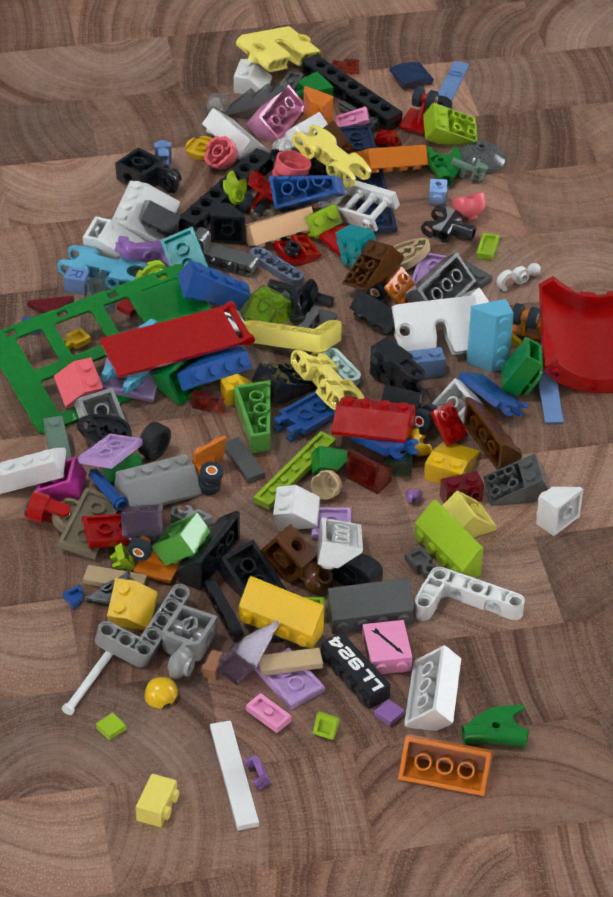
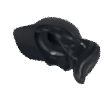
[288,279,318,324]

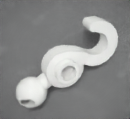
[496,263,541,291]

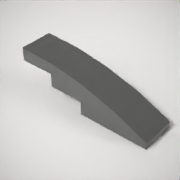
[225,79,288,115]

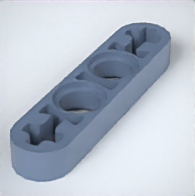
[250,247,304,287]

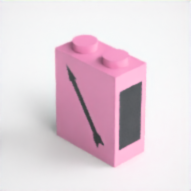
[362,620,413,675]

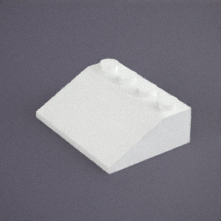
[112,181,180,243]

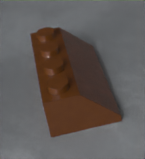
[464,397,522,470]

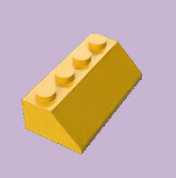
[239,576,324,649]

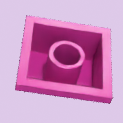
[36,456,87,502]

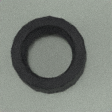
[138,421,171,460]

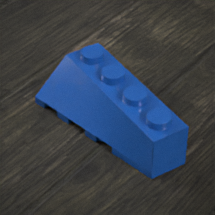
[269,175,345,212]
[178,260,251,311]
[176,345,253,392]

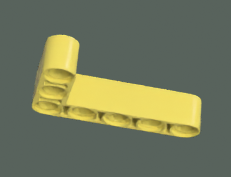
[244,320,342,352]

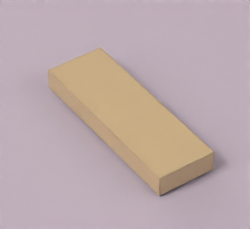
[83,565,147,587]
[257,648,323,676]

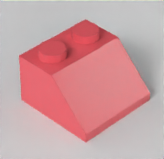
[54,358,103,408]

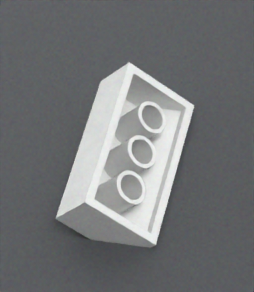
[202,108,270,161]
[0,448,66,494]
[318,518,363,569]
[404,645,461,731]

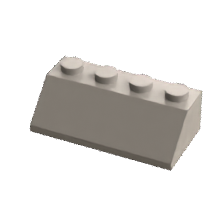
[114,454,201,513]

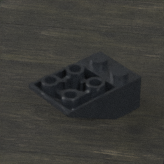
[252,362,318,403]

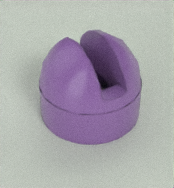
[406,489,422,505]

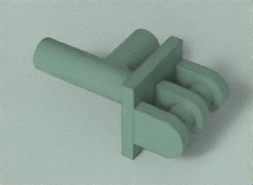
[451,157,488,182]

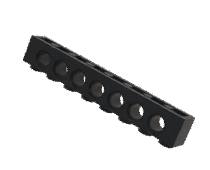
[302,54,403,131]
[178,148,274,232]

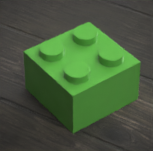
[152,513,211,566]

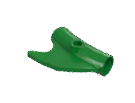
[426,146,462,187]
[462,705,529,748]

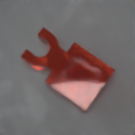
[332,59,359,75]
[192,390,225,414]

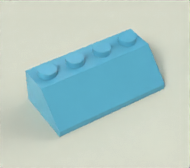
[466,299,514,372]

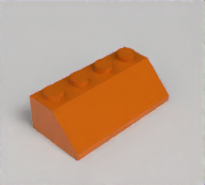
[354,145,428,174]
[398,734,493,796]

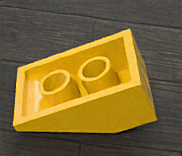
[424,441,480,484]

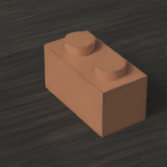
[201,650,224,680]

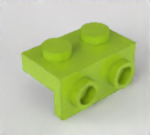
[304,203,343,239]

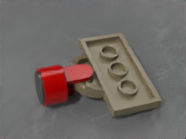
[24,488,119,560]

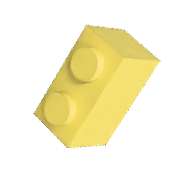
[136,774,179,827]

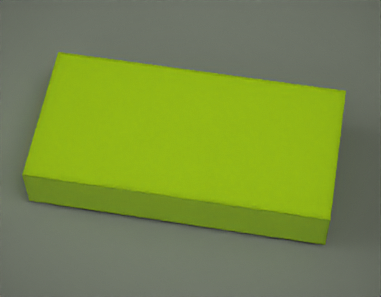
[476,233,500,261]

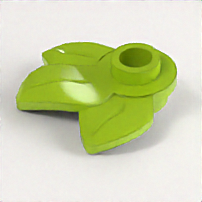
[223,170,247,205]

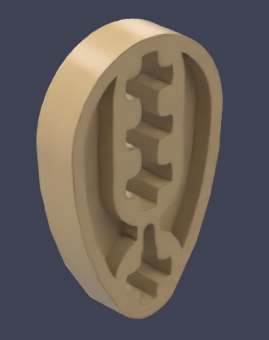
[393,238,431,271]

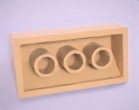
[245,206,313,247]

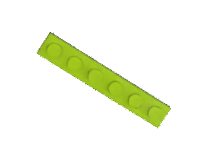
[253,431,336,510]

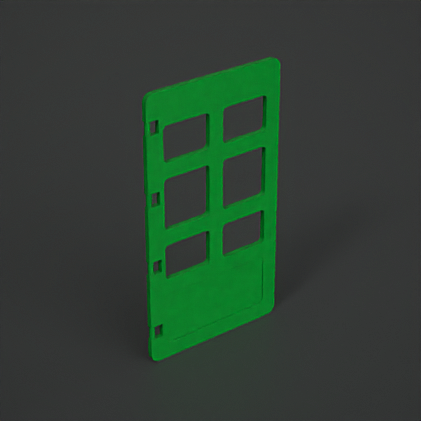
[0,264,211,434]

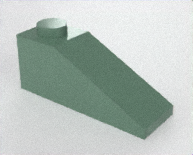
[43,416,72,459]

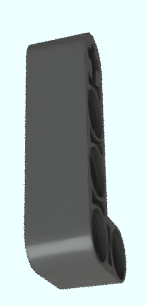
[195,227,259,277]

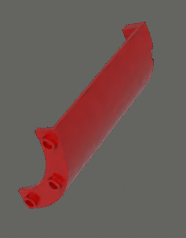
[539,276,613,393]

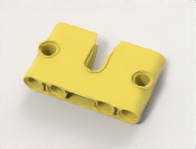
[236,26,323,72]

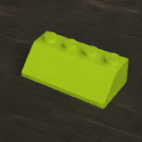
[414,499,483,578]

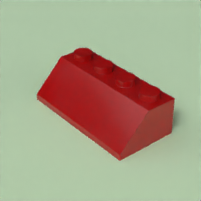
[331,396,416,443]

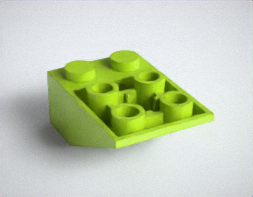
[423,103,478,144]

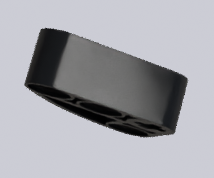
[330,553,383,586]

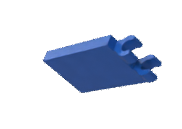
[458,372,529,417]
[273,391,335,442]
[350,437,419,459]

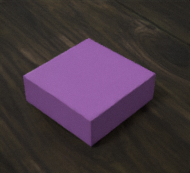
[374,699,404,727]

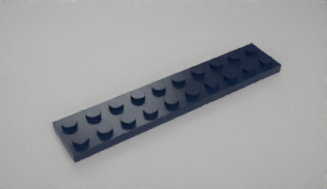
[339,124,397,234]

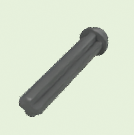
[337,101,380,130]

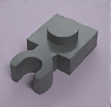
[405,546,437,579]

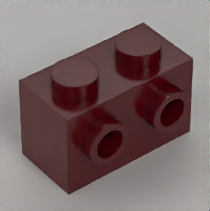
[440,471,484,503]

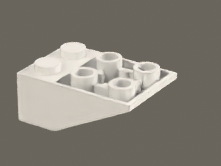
[83,216,145,260]

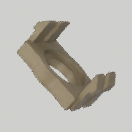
[250,205,277,222]

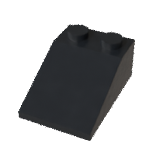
[215,539,286,598]

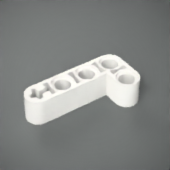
[284,112,328,147]

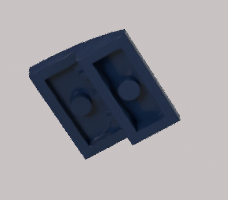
[389,62,434,89]

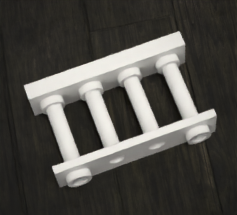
[319,178,400,232]

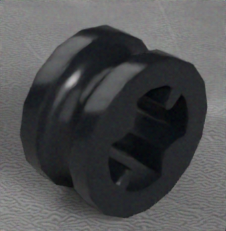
[284,240,301,257]

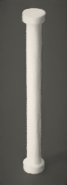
[62,651,113,715]

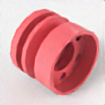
[271,150,311,176]

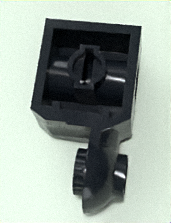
[115,147,182,194]

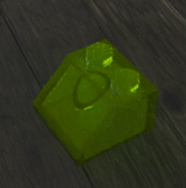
[242,285,291,324]

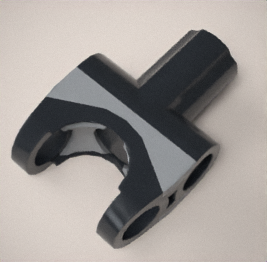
[421,206,477,242]

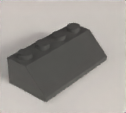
[404,252,476,303]
[327,578,413,634]

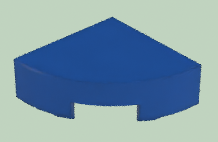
[62,585,83,610]

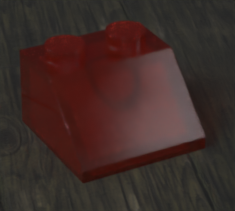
[346,448,392,495]

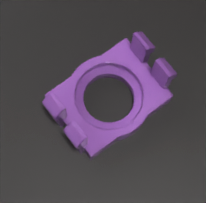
[244,755,271,789]

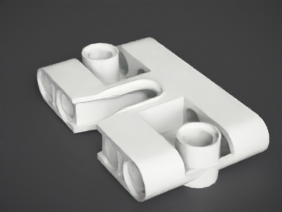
[392,295,480,355]

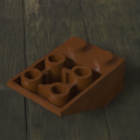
[342,240,405,291]

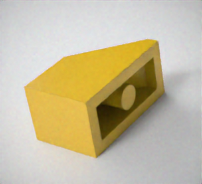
[220,374,253,407]

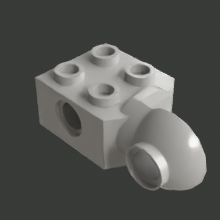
[162,604,218,680]

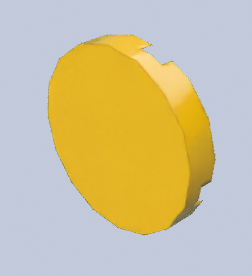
[186,136,213,161]

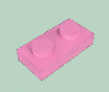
[335,107,370,127]
[246,693,292,733]

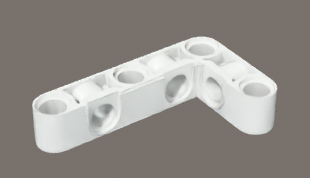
[414,567,525,621]

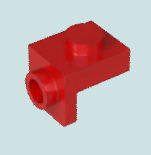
[374,129,401,147]

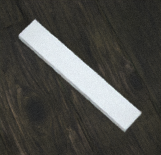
[210,720,259,831]

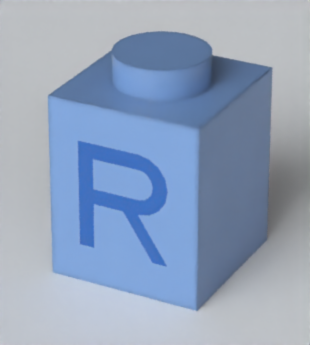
[64,267,92,295]

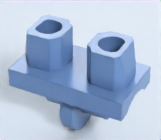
[154,140,172,168]

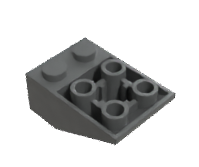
[483,453,550,506]

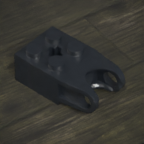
[370,337,425,399]

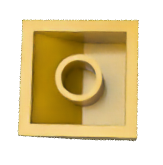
[107,578,158,630]

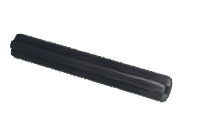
[267,279,334,307]

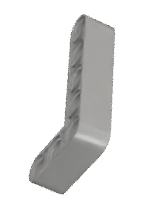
[95,584,190,668]

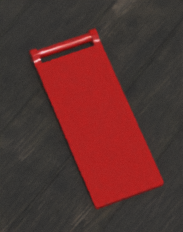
[100,301,255,378]

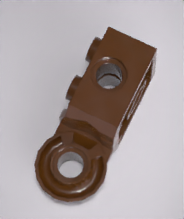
[261,524,334,596]

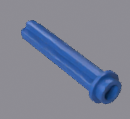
[88,468,127,511]

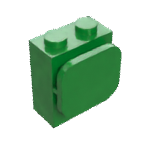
[501,337,543,396]

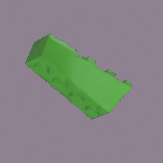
[234,380,270,453]

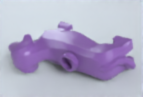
[114,236,170,267]

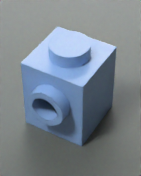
[429,179,447,206]

